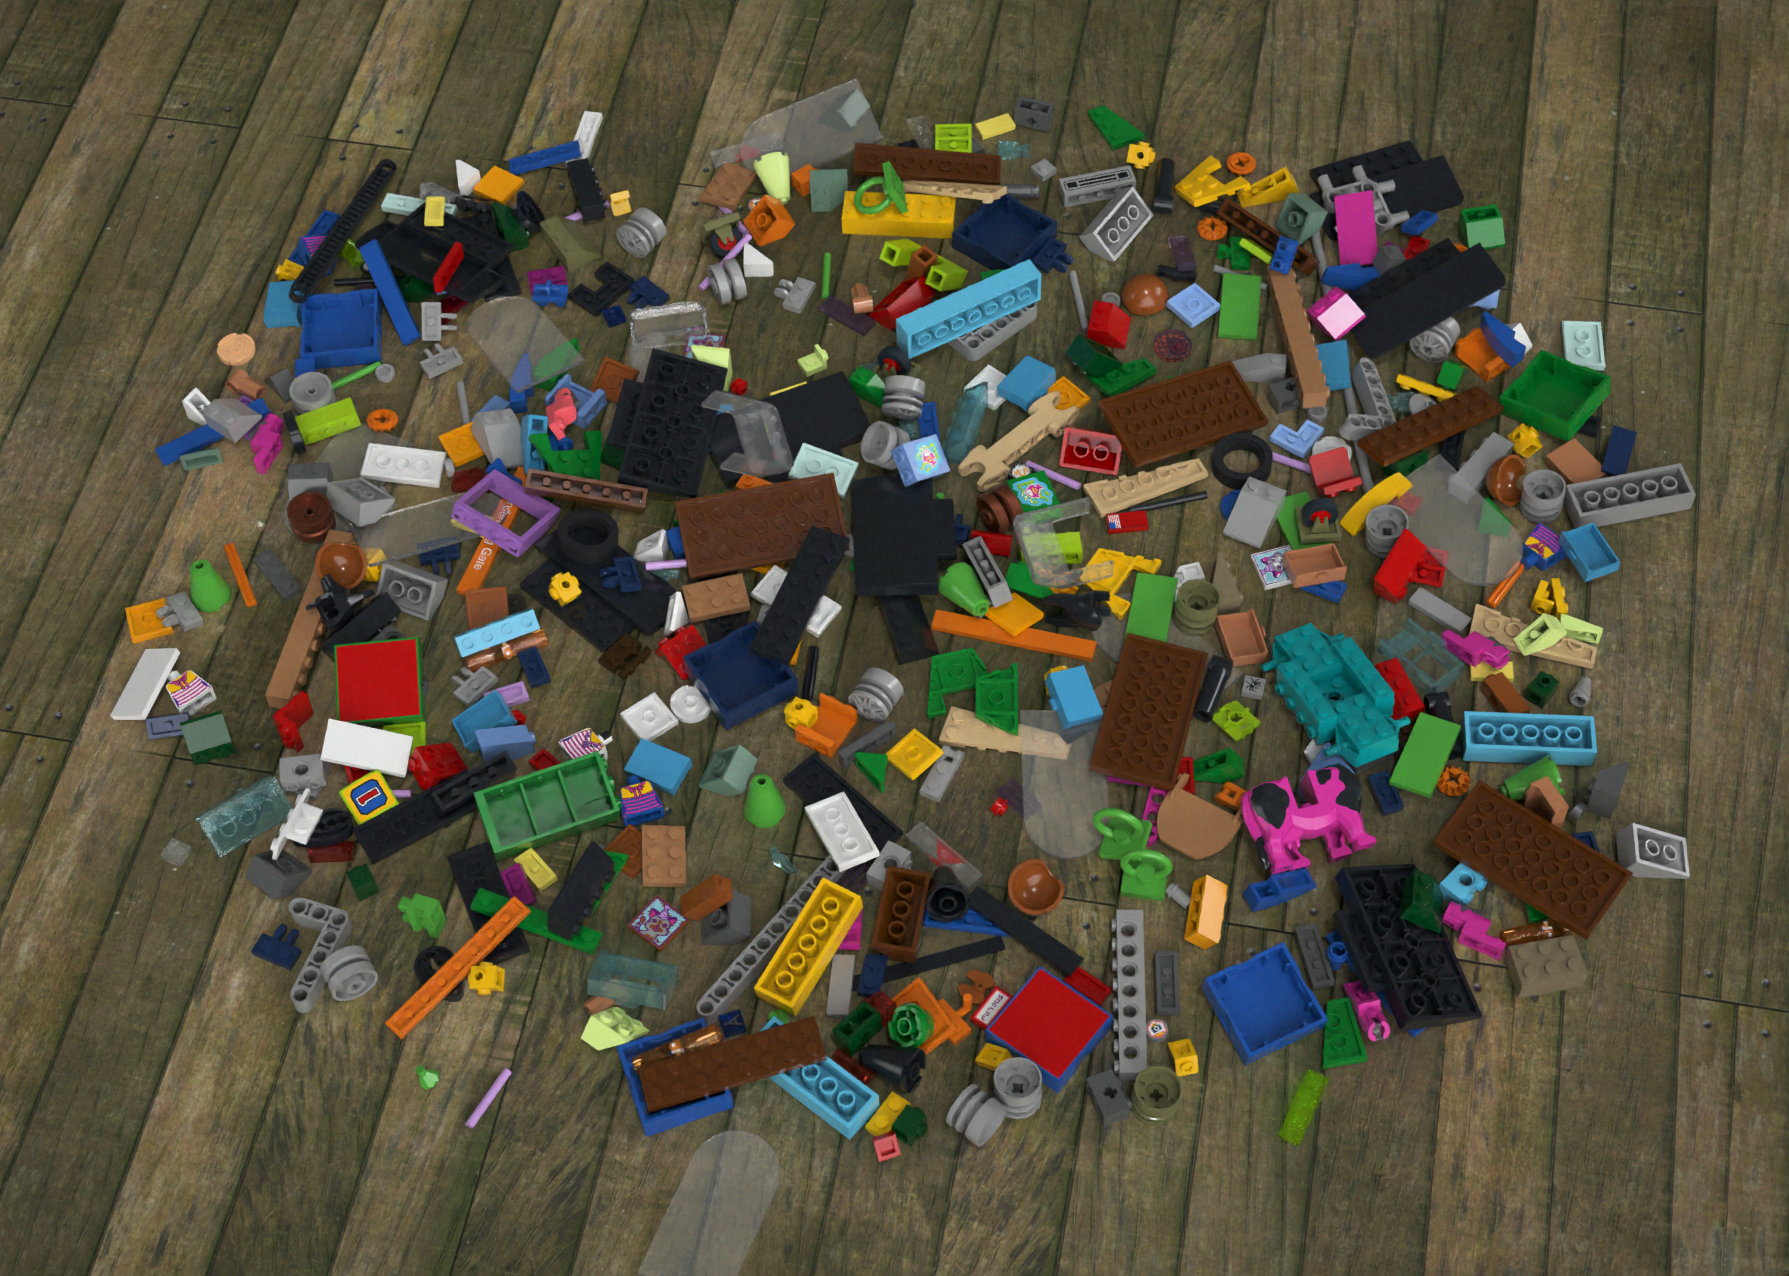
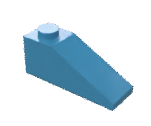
[520,414,548,474]

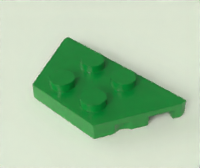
[975,663,1018,736]

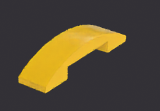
[1339,472,1413,537]

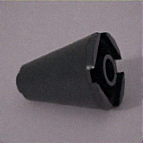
[925,866,970,923]
[860,1044,926,1093]

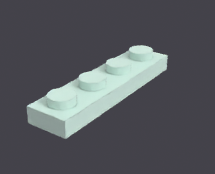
[381,193,458,216]

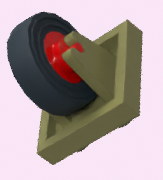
[700,212,743,259]
[872,346,921,384]
[1295,498,1342,544]

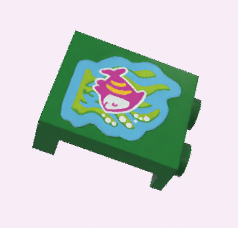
[1006,470,1061,529]

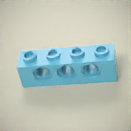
[453,608,540,657]
[1439,863,1488,906]

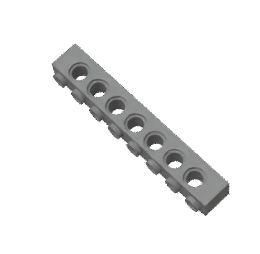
[1111,910,1147,1082]

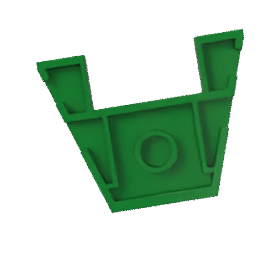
[528,430,602,480]
[927,648,989,719]

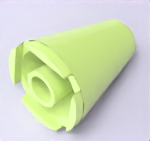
[753,152,790,205]

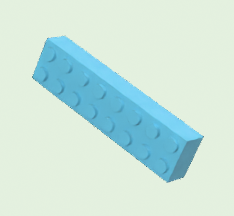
[896,259,1041,359]

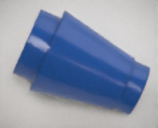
[1327,942,1349,970]

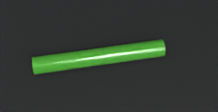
[821,253,831,300]
[332,361,381,391]

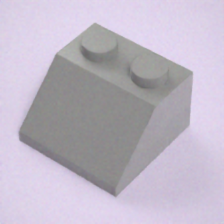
[201,398,262,443]

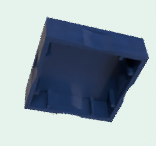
[952,194,1057,271]
[683,620,799,730]

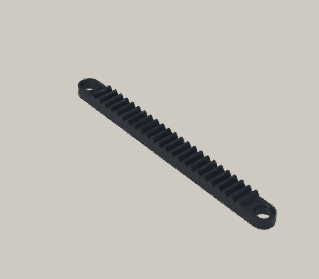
[288,159,397,304]

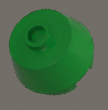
[888,1003,934,1048]

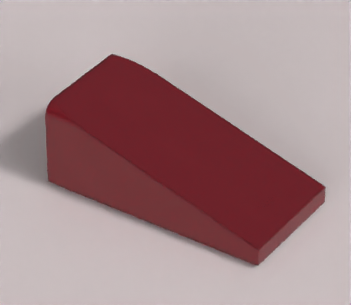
[439,294,468,325]

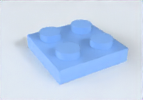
[1166,283,1221,328]

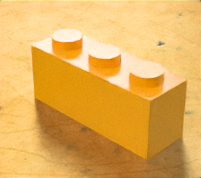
[1184,875,1228,950]

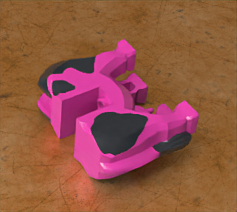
[1241,763,1377,875]

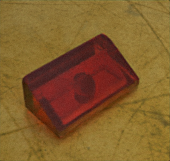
[308,841,355,863]
[830,1049,877,1086]

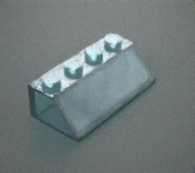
[941,381,988,465]
[194,774,293,858]

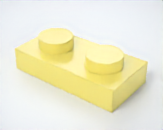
[513,848,558,892]

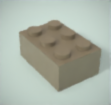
[1504,935,1588,998]

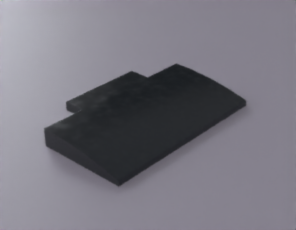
[606,348,728,498]
[709,371,871,489]
[852,473,957,596]
[1332,864,1483,1031]

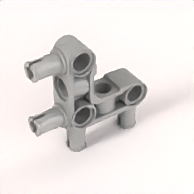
[1317,165,1409,235]

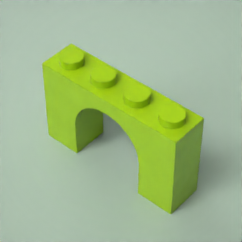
[879,239,968,291]

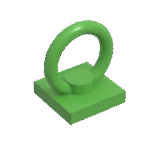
[854,161,908,214]
[1092,808,1152,861]
[1120,849,1173,902]

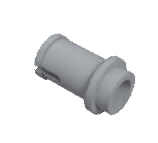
[1165,883,1191,910]

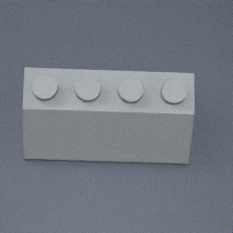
[1079,186,1153,262]

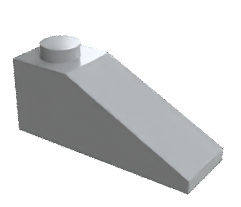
[1232,353,1286,384]

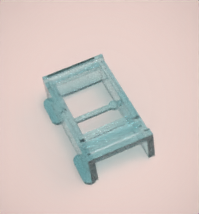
[1378,617,1465,694]
[587,950,679,1010]

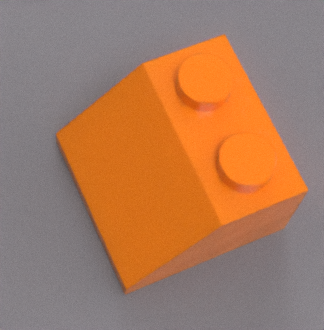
[743,194,795,247]

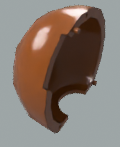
[1120,273,1169,316]
[1486,454,1527,506]
[315,542,368,590]
[1008,859,1065,915]

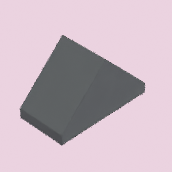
[264,368,294,404]

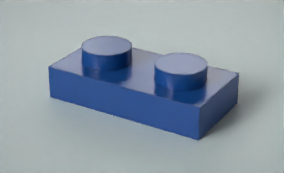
[1401,210,1438,236]
[1301,581,1347,604]

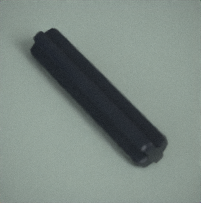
[802,645,819,701]

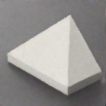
[663,592,690,636]

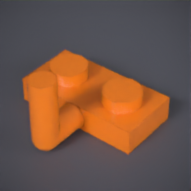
[938,993,972,1046]

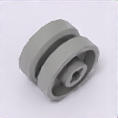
[707,258,747,305]
[289,372,337,416]
[861,421,910,470]
[320,945,378,1001]

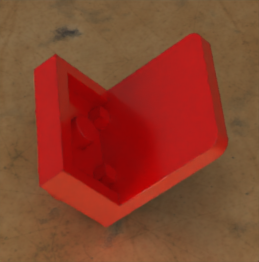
[1308,447,1362,498]
[654,624,707,680]
[272,691,314,753]
[408,743,469,791]

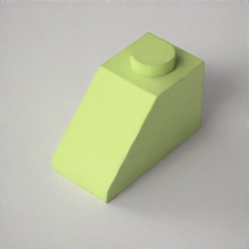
[1513,613,1567,656]

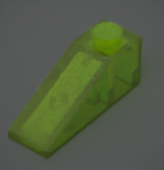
[1278,1069,1330,1147]

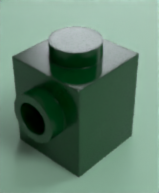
[1524,671,1559,709]
[346,863,379,902]
[892,1104,928,1147]

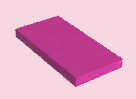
[1334,190,1378,267]

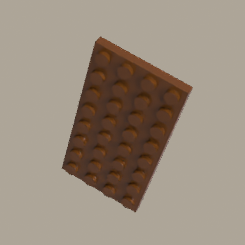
[1097,360,1269,468]
[675,473,850,580]
[1089,633,1208,791]
[1432,780,1633,940]

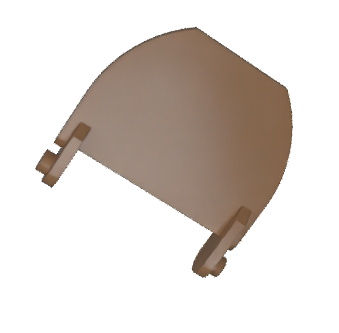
[1157,773,1244,860]

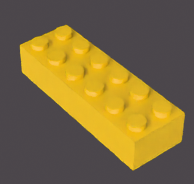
[842,191,956,239]
[754,878,864,1018]

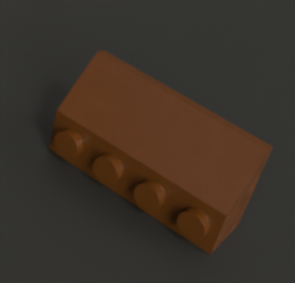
[871,866,931,964]

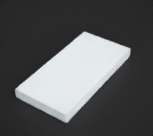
[360,443,447,488]
[751,565,842,638]
[110,648,180,720]
[320,719,413,778]
[805,791,880,872]

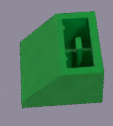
[1457,204,1505,250]

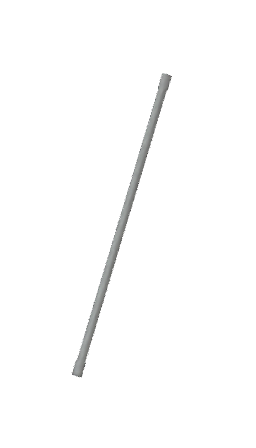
[1311,230,1374,495]

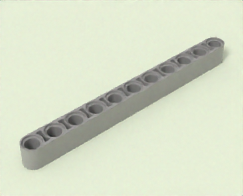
[696,855,853,1026]

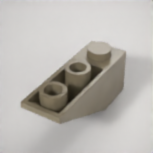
[1213,551,1243,616]

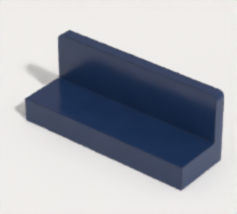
[1601,425,1637,476]

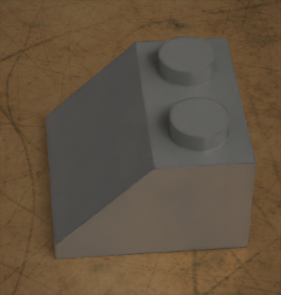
[287,462,333,502]
[1584,761,1630,819]
[245,849,313,899]
[701,890,751,945]

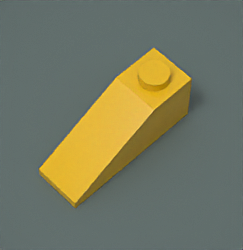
[1237,167,1299,208]

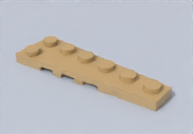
[902,180,1007,203]
[1083,458,1208,518]
[1469,604,1597,669]
[939,706,1072,760]

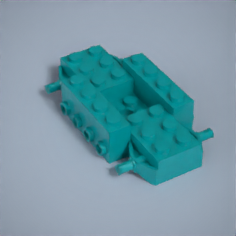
[1260,623,1410,767]

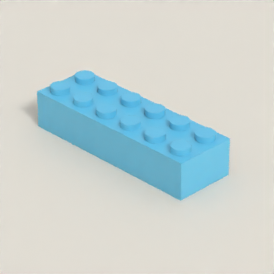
[1461,711,1597,766]
[761,1016,879,1140]

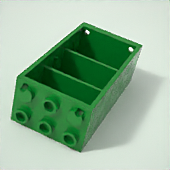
[474,751,622,862]

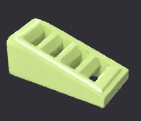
[1559,614,1603,644]

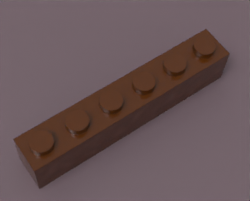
[1217,198,1320,277]
[524,468,648,514]

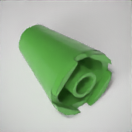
[190,559,232,613]
[938,562,990,616]
[1500,755,1564,801]
[743,774,786,828]

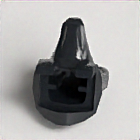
[305,574,375,630]
[1043,586,1111,632]

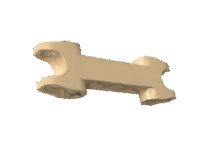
[958,391,1080,492]

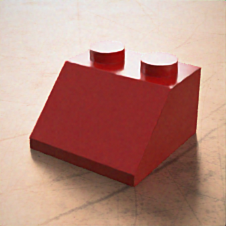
[1087,300,1131,349]

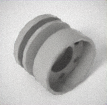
[616,207,667,258]
[1409,317,1460,363]
[881,375,926,420]
[1519,469,1566,523]
[1365,504,1409,559]
[848,667,904,723]
[993,1057,1042,1119]
[946,1083,1007,1147]

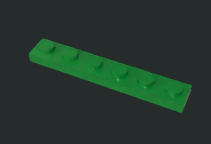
[471,888,602,955]

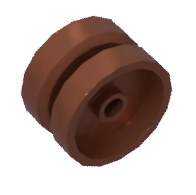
[976,484,1024,534]
[287,491,336,543]

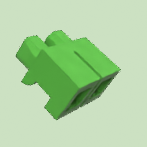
[398,893,447,939]

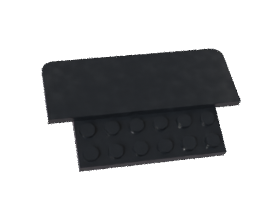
[1309,140,1464,241]
[355,202,514,302]
[1348,238,1506,359]
[520,527,687,654]

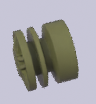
[1173,579,1221,635]
[1130,1065,1183,1126]

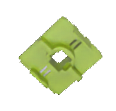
[1212,700,1261,742]

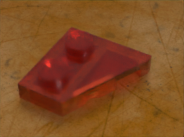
[451,464,492,493]
[860,990,897,1030]

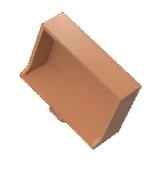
[1545,438,1608,485]
[1282,543,1347,588]
[1215,609,1268,667]
[1523,776,1569,829]

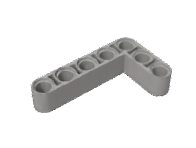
[947,301,1038,361]
[1339,357,1396,441]
[289,897,352,1013]

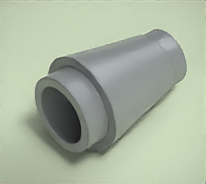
[1569,677,1591,707]

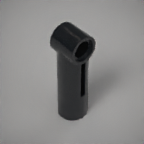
[1154,158,1175,214]
[1193,655,1234,722]
[1424,691,1463,760]

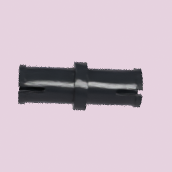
[1157,264,1197,283]

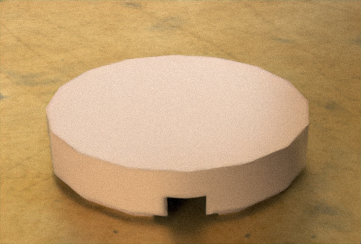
[217,333,256,366]

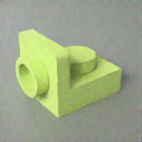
[798,344,828,377]

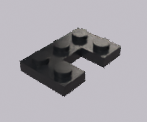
[568,262,635,317]

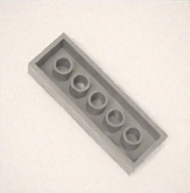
[1563,463,1696,529]

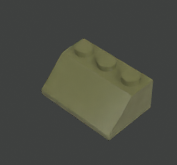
[539,215,601,273]

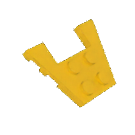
[1174,155,1251,207]
[1078,548,1162,621]

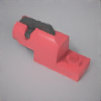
[546,388,580,440]

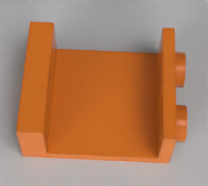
[1453,327,1510,383]
[795,693,858,759]

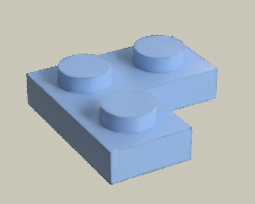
[1269,420,1324,458]

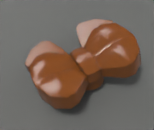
[958,969,995,1006]

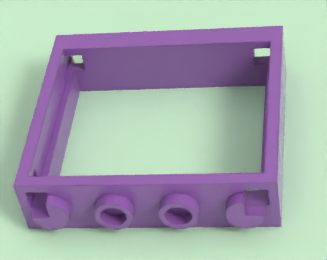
[451,469,561,557]

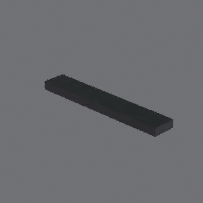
[969,885,1084,977]

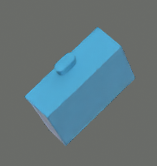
[263,280,304,328]
[1314,340,1352,391]
[997,355,1056,412]
[1559,522,1620,582]
[1045,665,1103,730]
[451,689,518,753]
[624,738,693,796]

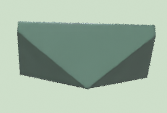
[180,448,224,471]

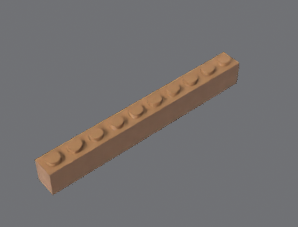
[1266,265,1330,408]
[265,529,357,708]

